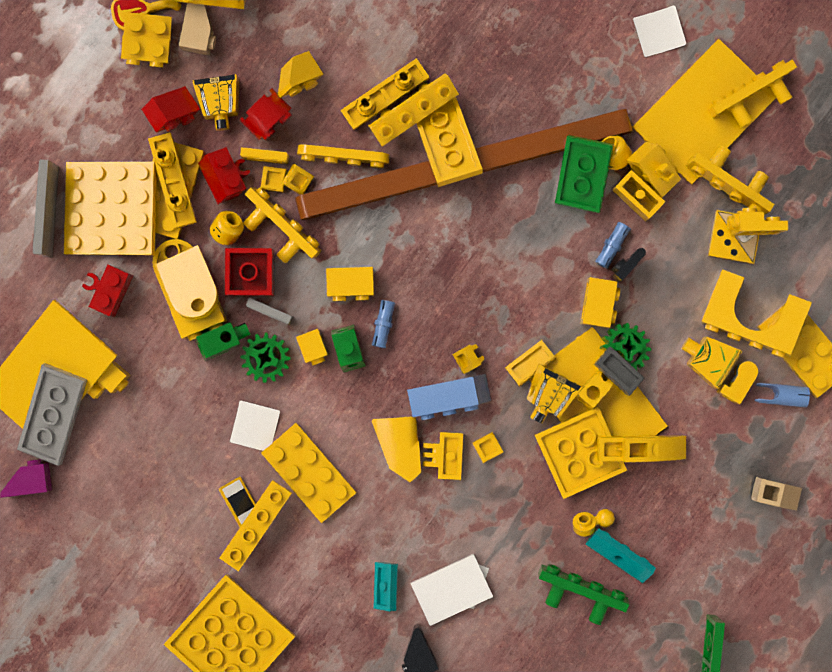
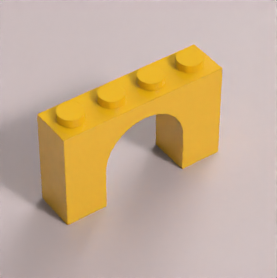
[702,269,812,359]

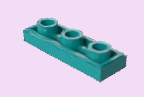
[585,528,656,583]

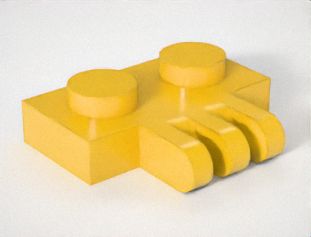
[422,432,463,480]

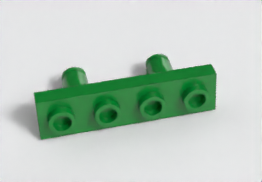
[538,564,630,625]

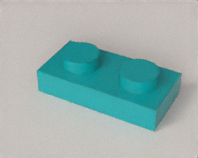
[373,561,398,612]

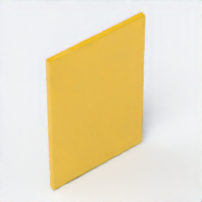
[632,39,776,185]
[0,300,118,429]
[529,327,667,437]

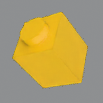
[296,329,329,366]

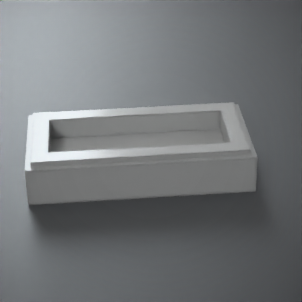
[246,298,293,325]

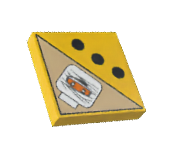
[707,210,759,264]

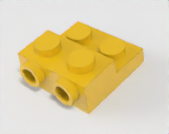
[121,12,172,68]
[727,208,788,236]

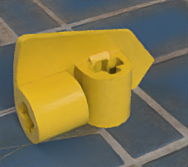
[372,416,421,482]

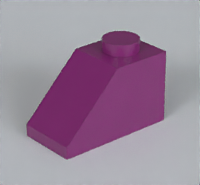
[0,459,52,498]

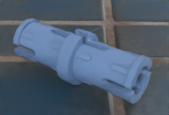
[595,222,631,269]
[372,300,395,348]

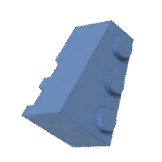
[407,374,491,420]

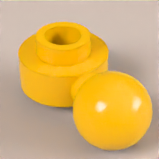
[573,509,615,537]

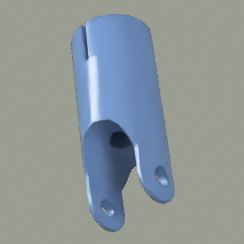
[755,383,810,408]

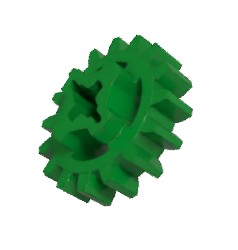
[600,323,651,370]
[240,333,291,383]

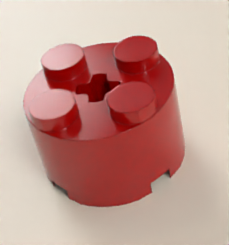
[240,88,292,141]

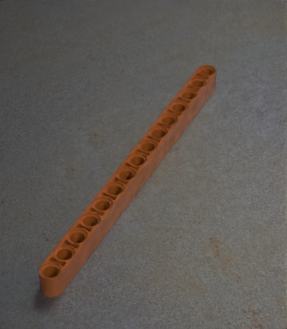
[295,109,633,220]

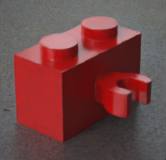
[141,86,200,133]
[198,147,250,205]
[82,264,134,317]

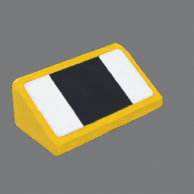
[218,476,256,527]

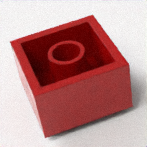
[225,248,275,296]

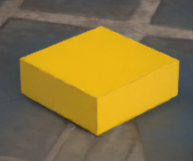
[281,164,314,195]
[260,166,287,193]
[472,432,503,463]

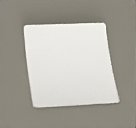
[633,5,686,57]
[230,401,280,451]

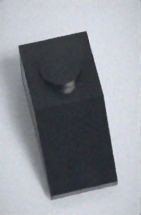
[402,624,439,672]

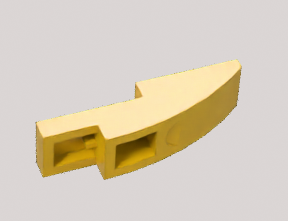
[597,435,686,462]

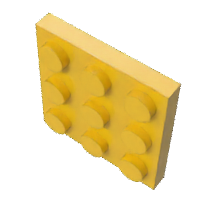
[534,406,627,499]

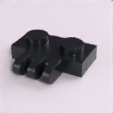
[610,248,646,283]

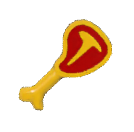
[111,0,181,31]

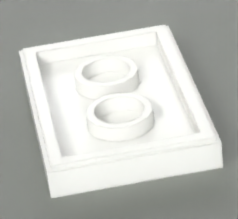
[411,554,493,626]

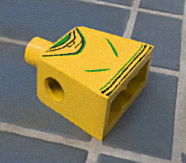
[681,337,742,389]

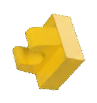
[452,344,484,374]

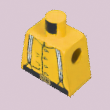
[192,74,239,131]
[527,364,582,424]

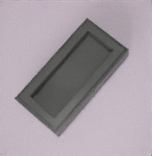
[594,347,645,396]

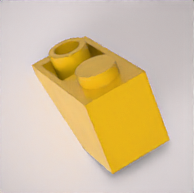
[278,51,323,98]

